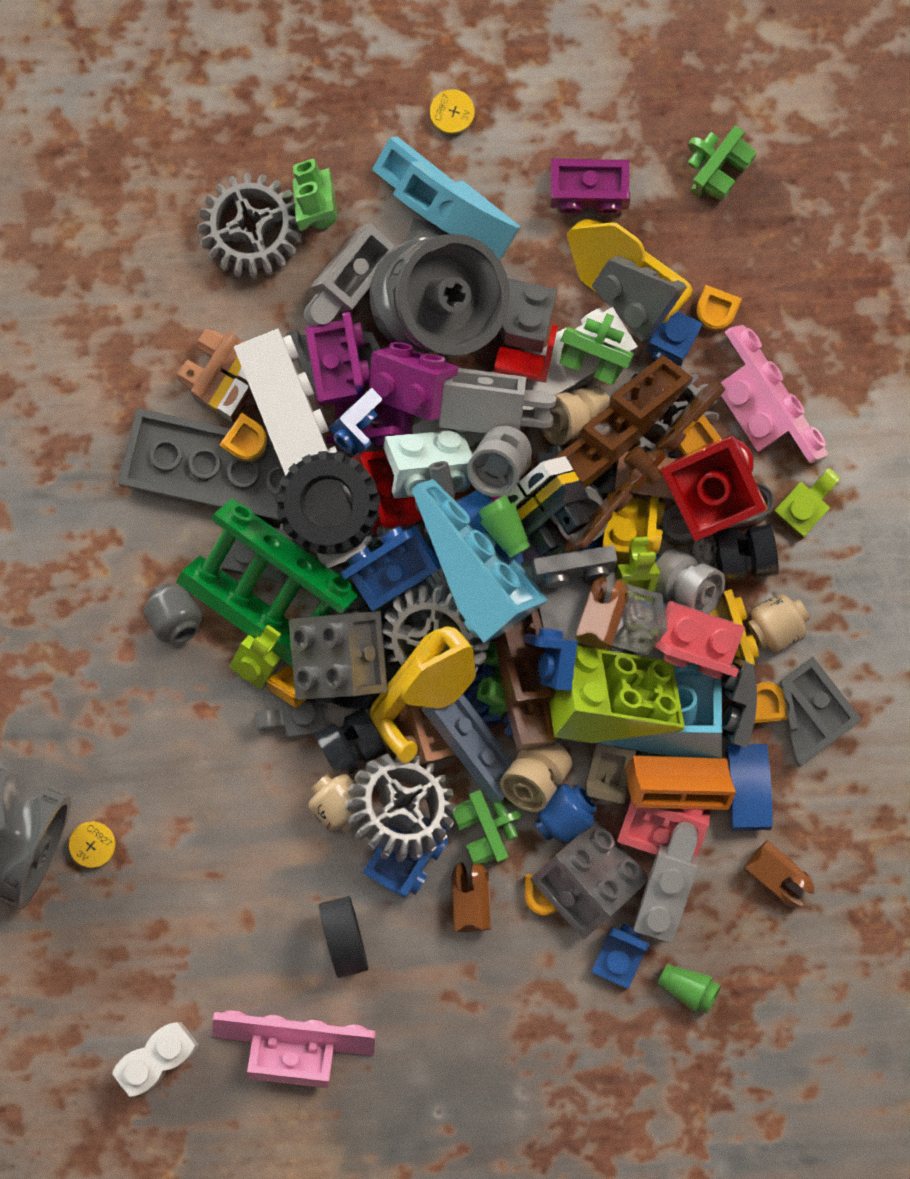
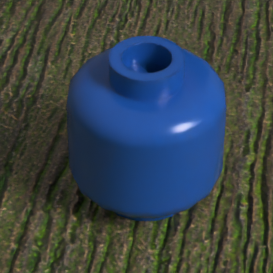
[535,784,597,844]

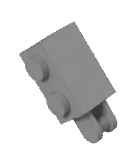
[304,223,395,326]
[439,368,556,433]
[634,822,698,944]

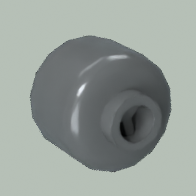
[143,584,202,645]

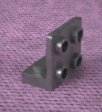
[532,545,626,644]
[289,611,387,699]
[530,820,649,940]

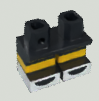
[502,456,590,556]

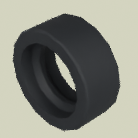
[319,896,368,978]

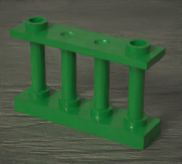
[176,498,361,667]

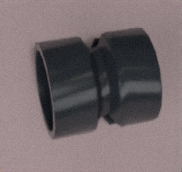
[714,524,779,583]
[314,707,388,776]

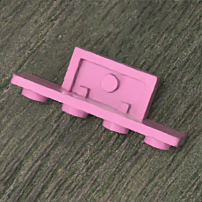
[721,325,828,463]
[212,1010,376,1088]

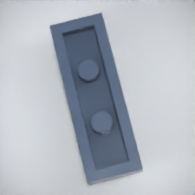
[421,694,513,803]

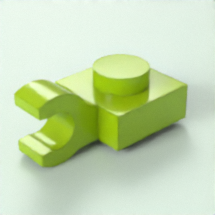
[773,468,841,538]
[615,537,660,603]
[229,625,281,690]

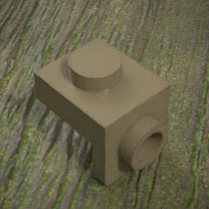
[585,743,636,805]

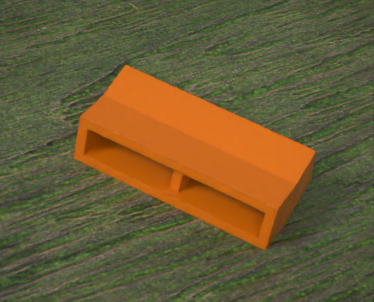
[625,756,736,810]

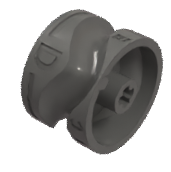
[370,234,510,355]
[0,768,71,910]

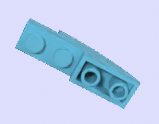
[372,136,521,259]

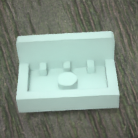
[383,430,472,498]

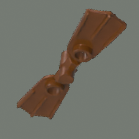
[564,380,725,553]

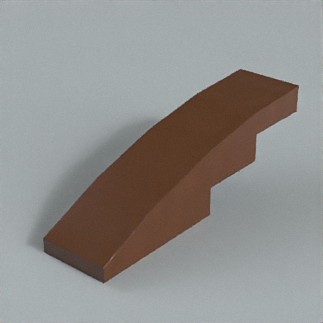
[553,355,693,489]
[495,609,559,750]

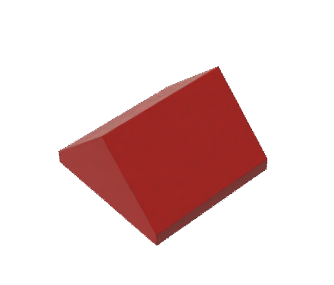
[660,435,768,541]

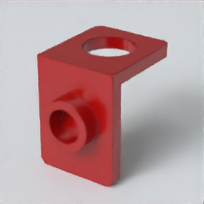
[494,324,558,383]

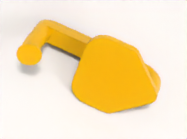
[567,219,693,323]
[370,626,476,763]

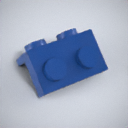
[341,526,442,611]
[362,805,449,898]

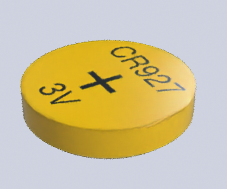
[430,89,475,135]
[69,821,116,868]

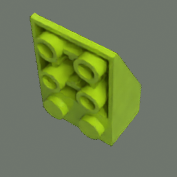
[549,645,685,743]

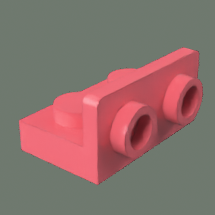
[652,601,745,679]
[617,799,711,857]

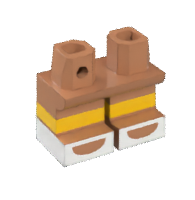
[177,328,251,424]

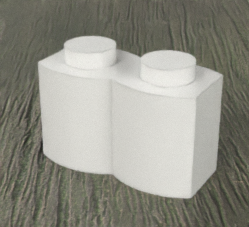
[112,1022,199,1097]

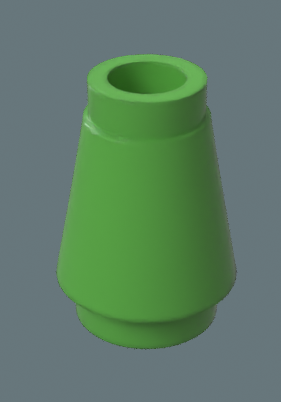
[478,495,530,558]
[658,963,721,1014]

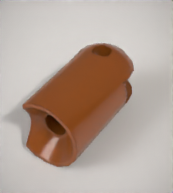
[575,576,628,650]
[743,840,815,907]
[451,862,492,932]

